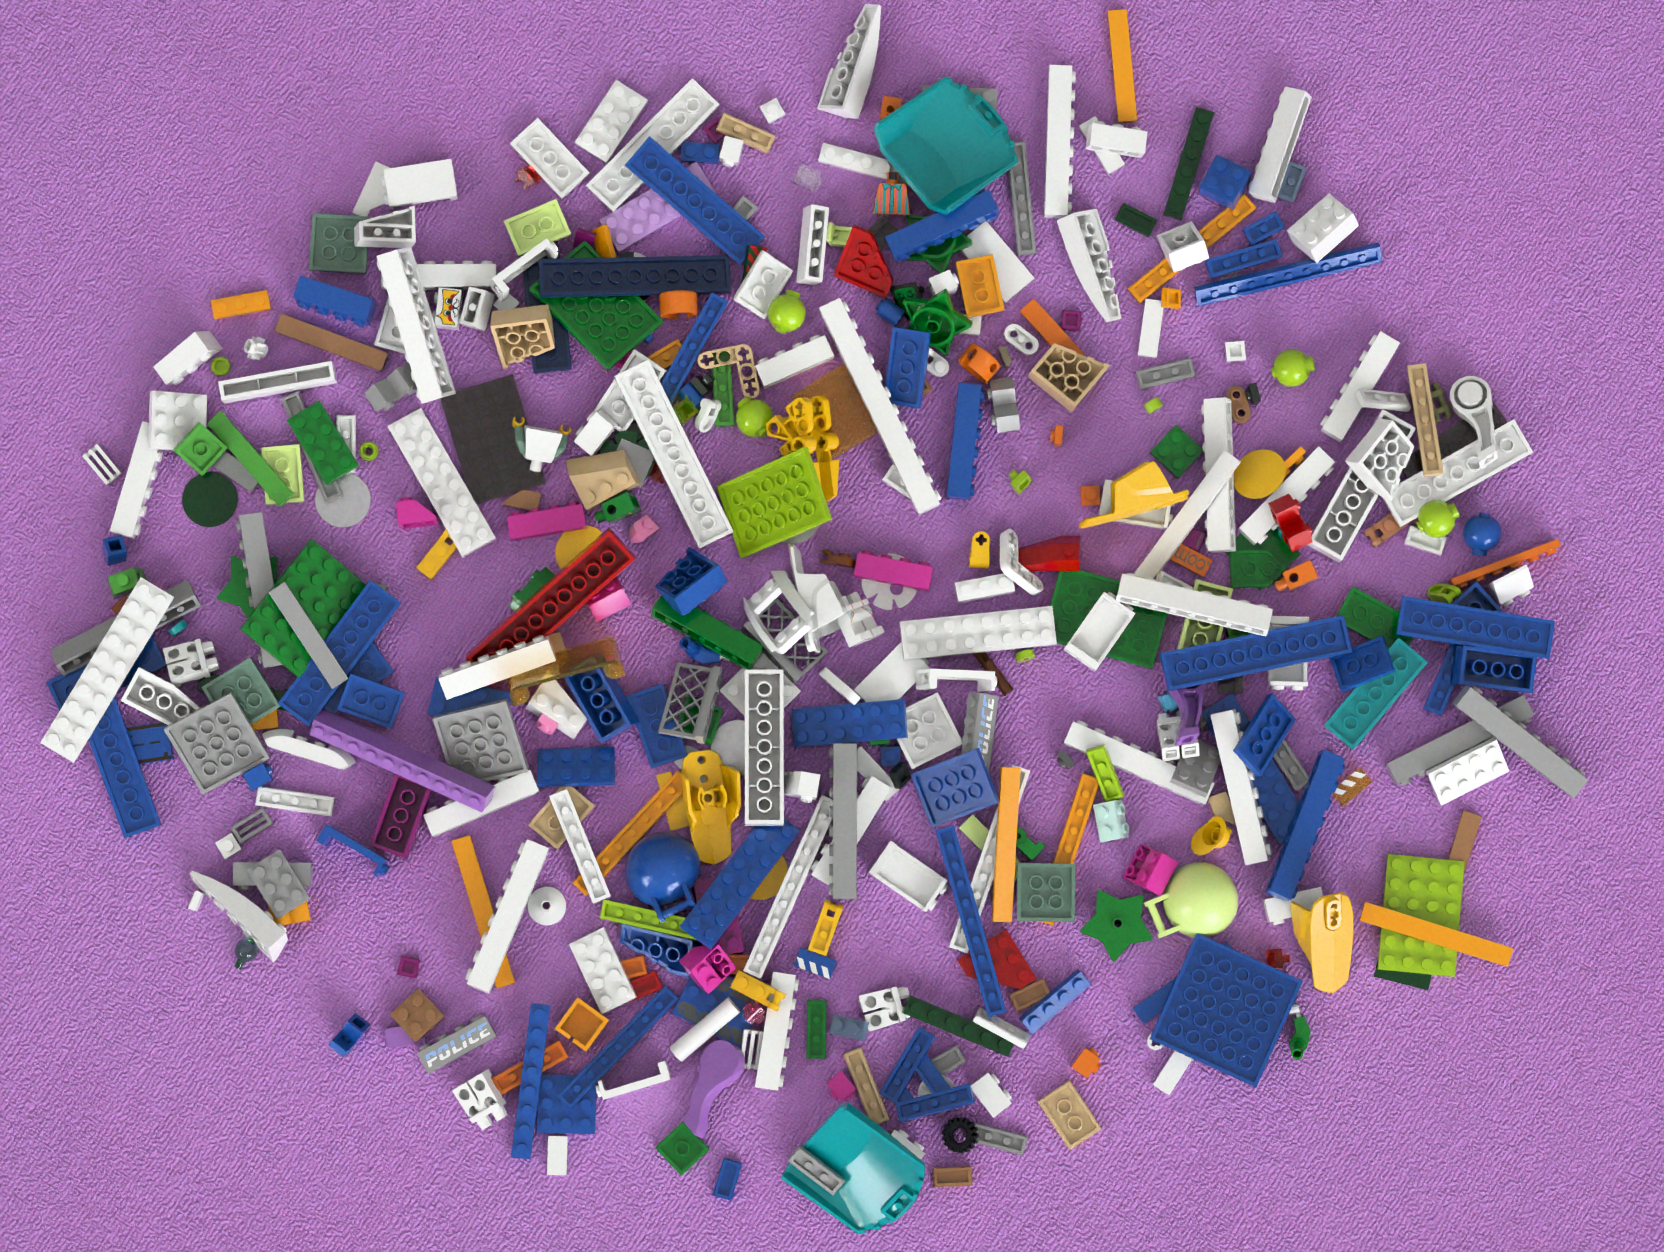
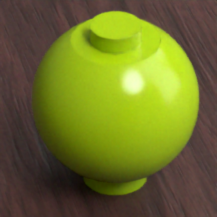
[768,290,806,334]
[1271,349,1315,387]
[736,397,774,438]
[1416,500,1460,538]

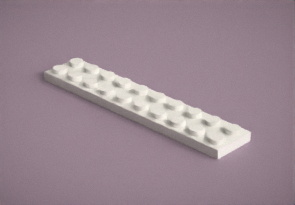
[614,359,734,549]
[41,577,174,763]

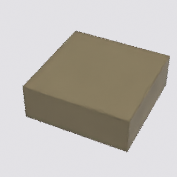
[998,346,1012,368]

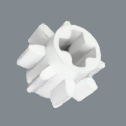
[244,336,268,360]

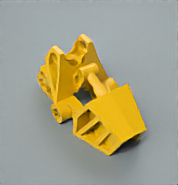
[766,395,839,502]

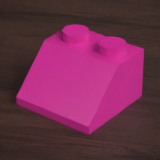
[396,497,440,529]

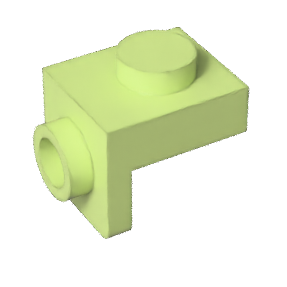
[826,222,852,247]

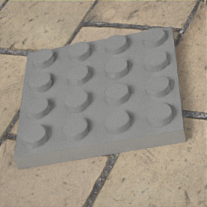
[163,691,270,794]
[433,699,529,782]

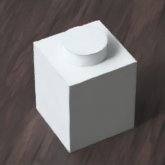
[719,136,744,167]

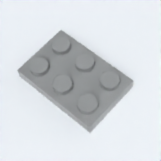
[1170,740,1221,798]
[247,849,311,919]

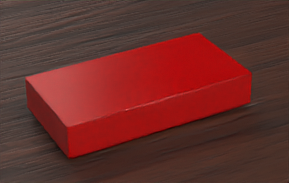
[627,971,663,1003]

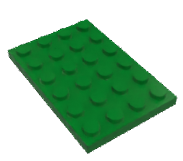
[529,241,663,371]
[239,539,366,677]
[1050,570,1167,669]

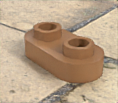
[1226,386,1251,424]

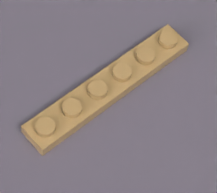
[1407,363,1443,477]

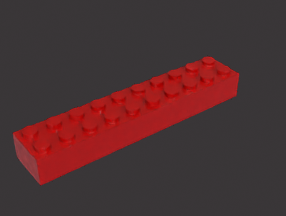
[465,527,635,686]

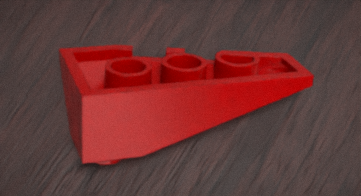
[1018,536,1081,571]

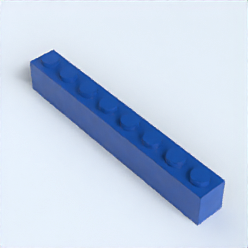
[1265,749,1345,902]

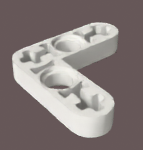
[1000,529,1044,596]

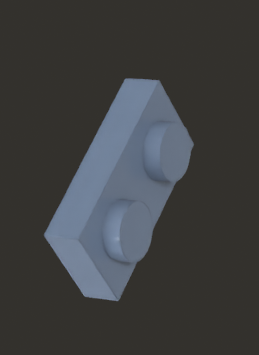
[1277,161,1307,204]
[829,1014,869,1041]

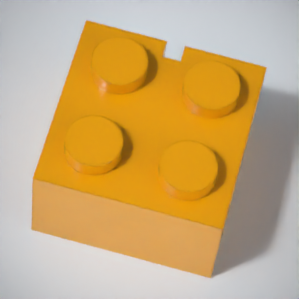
[555,997,610,1052]

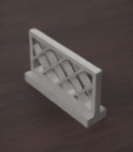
[742,598,828,685]
[658,662,723,744]

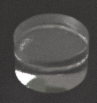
[841,672,861,688]

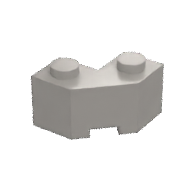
[364,363,417,412]
[987,377,1020,433]

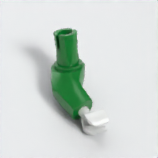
[1289,1004,1311,1060]

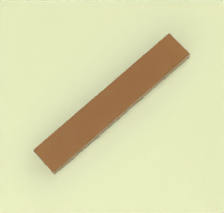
[275,313,389,372]

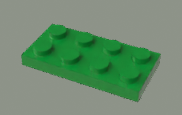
[287,400,359,486]
[1336,586,1412,649]

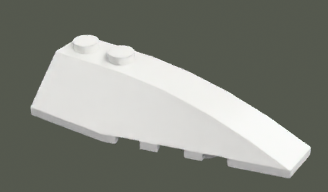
[817,4,881,119]
[1057,208,1121,322]
[121,667,200,725]
[190,871,288,962]

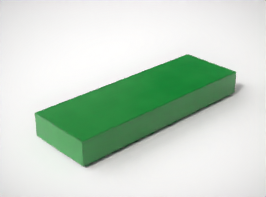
[806,1000,827,1059]

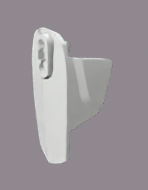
[788,543,844,653]

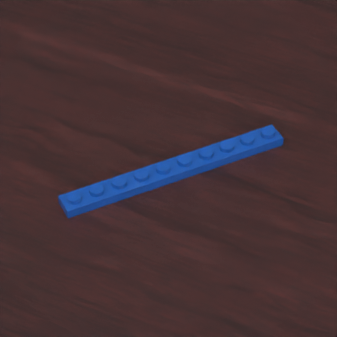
[1194,243,1382,306]
[935,825,1007,1017]

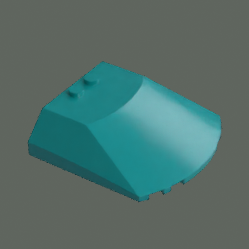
[874,76,1018,215]
[781,1102,925,1234]

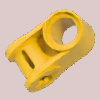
[969,531,990,569]

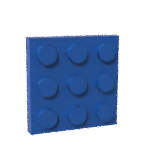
[537,1074,597,1134]

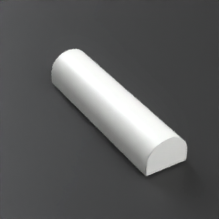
[670,997,741,1062]

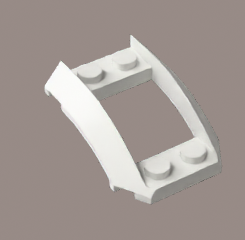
[743,571,814,654]

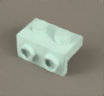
[1093,800,1129,843]

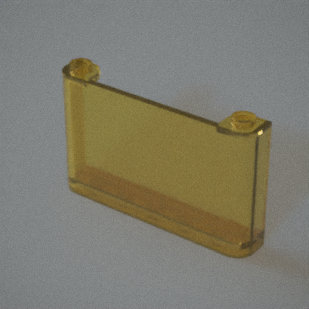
[507,638,626,706]

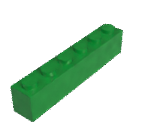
[651,596,764,670]

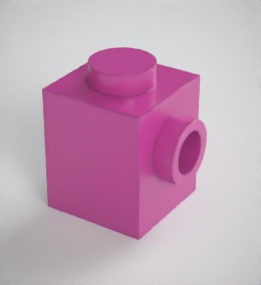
[826,1071,856,1101]

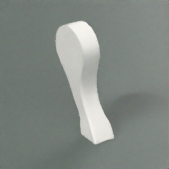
[1450,376,1498,469]

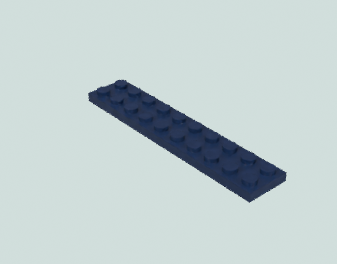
[538,255,731,298]

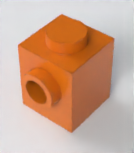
[879,95,902,121]
[1070,1047,1101,1078]

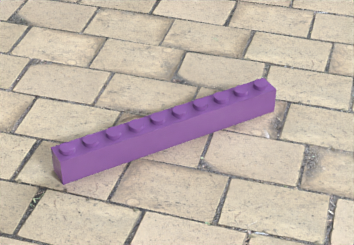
[309,709,495,812]

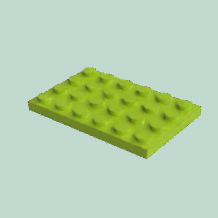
[717,447,832,558]
[1377,854,1465,977]

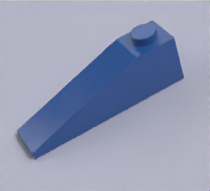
[620,923,701,977]

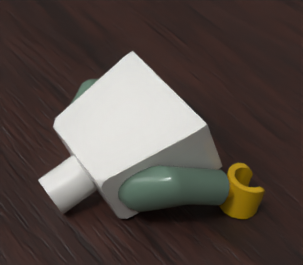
[512,417,571,472]

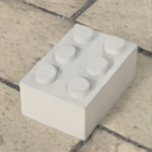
[1287,193,1359,263]

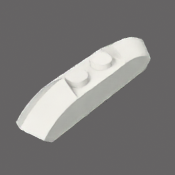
[262,729,356,770]

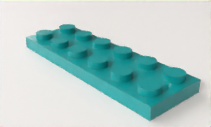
[1324,637,1428,750]

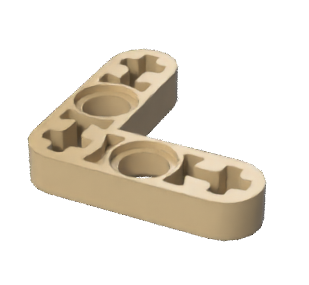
[697,344,760,399]

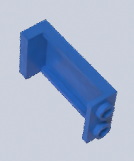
[316,824,390,878]

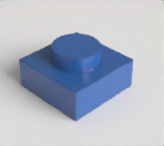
[881,746,900,767]

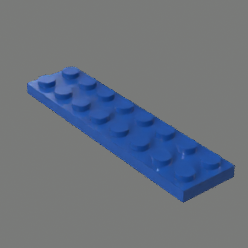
[624,136,765,265]
[278,580,401,727]
[1396,596,1555,659]
[1201,693,1299,845]
[89,697,162,838]
[680,819,800,950]

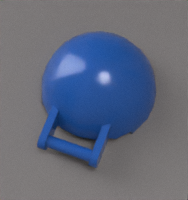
[625,832,700,923]

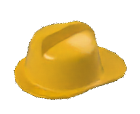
[1191,816,1232,855]

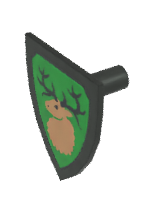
[890,282,924,322]

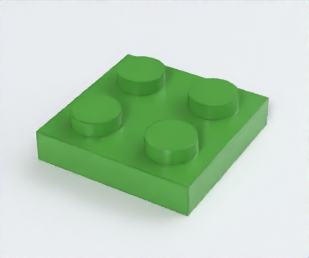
[173,422,228,476]

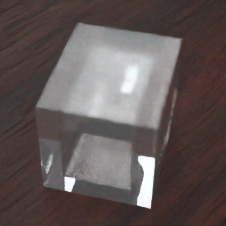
[793,163,824,193]

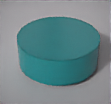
[169,619,188,636]

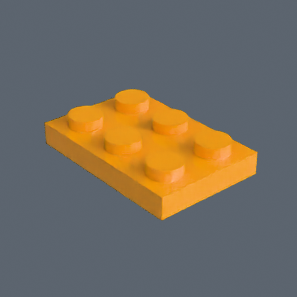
[956,254,1005,318]

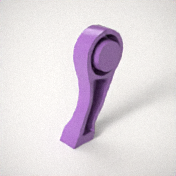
[1163,674,1206,746]
[683,1040,745,1139]

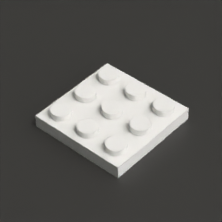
[148,391,207,450]
[719,652,801,717]
[897,692,962,770]

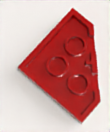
[833,224,894,298]
[957,930,1036,989]

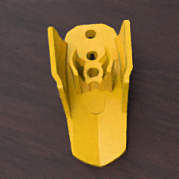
[1079,461,1189,529]
[681,750,741,864]
[1290,891,1353,993]

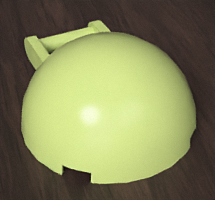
[1144,862,1238,938]

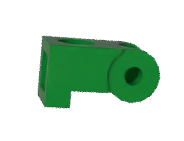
[1016,828,1045,861]

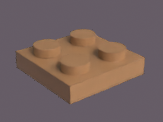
[390,988,445,1043]

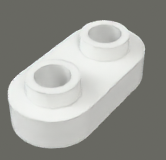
[1004,324,1039,355]

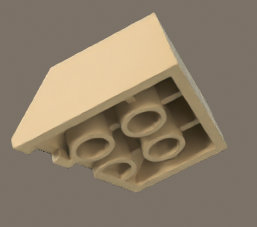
[490,304,555,369]
[1027,343,1110,413]
[566,450,641,511]

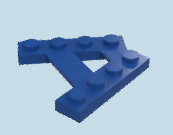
[879,1027,975,1123]

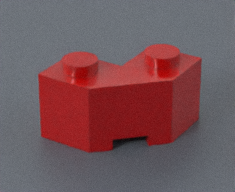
[1268,494,1313,552]

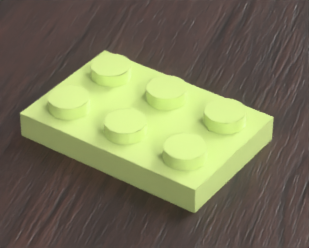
[504,199,571,257]
[261,444,305,505]

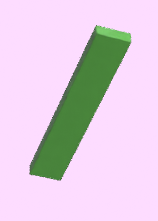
[207,411,294,507]

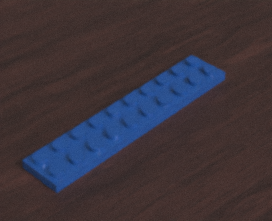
[1159,615,1352,692]

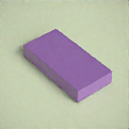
[385,1027,426,1048]

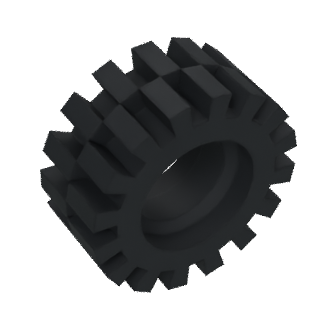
[941,1117,979,1153]

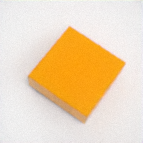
[1161,288,1181,309]

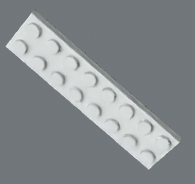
[586,78,720,212]
[388,408,496,558]
[1382,419,1533,527]
[899,606,1057,660]

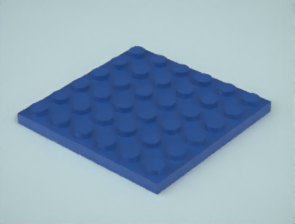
[1150,933,1303,1088]

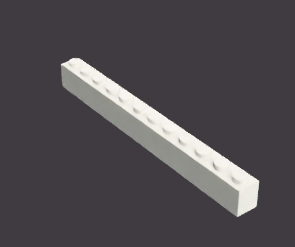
[819,298,941,516]

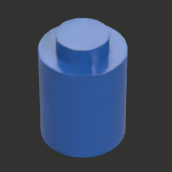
[876,299,906,327]
[677,382,705,411]

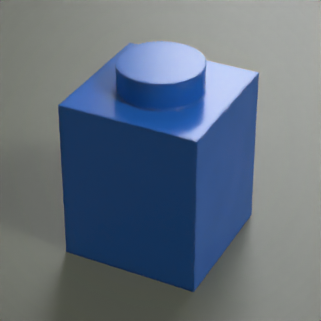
[102,535,127,566]
[242,762,274,791]

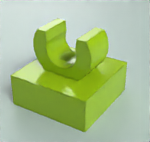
[1008,470,1032,495]

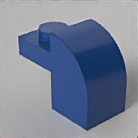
[328,1013,371,1057]

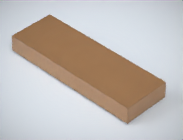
[1448,810,1482,871]

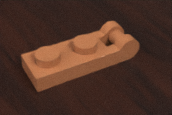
[1363,513,1415,548]

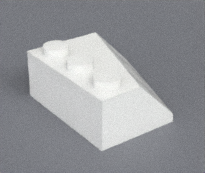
[1345,419,1414,502]

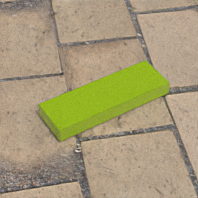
[1086,744,1125,802]

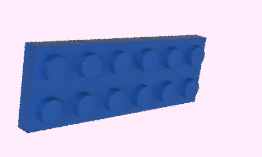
[46,634,167,710]
[791,699,908,748]

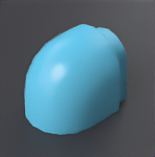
[1157,692,1179,712]

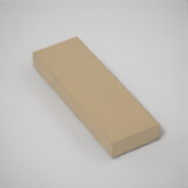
[716,113,775,154]

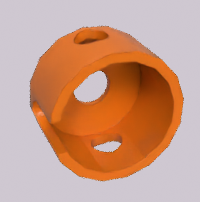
[659,290,698,319]
[958,343,1000,384]

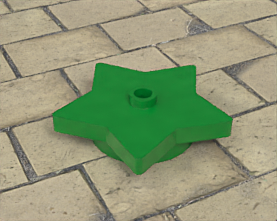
[905,212,972,274]
[903,289,973,355]
[217,556,278,618]
[1080,890,1153,962]

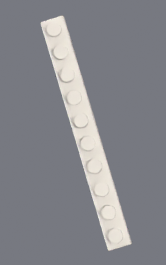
[949,765,1030,953]
[743,795,833,979]

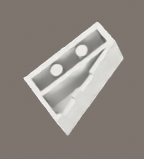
[354,206,416,248]
[153,331,223,385]
[525,672,587,740]
[784,771,820,804]

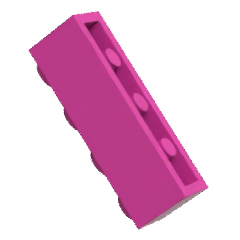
[507,502,587,541]
[853,550,933,591]

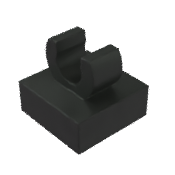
[690,374,715,396]

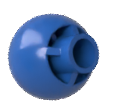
[1463,512,1502,556]

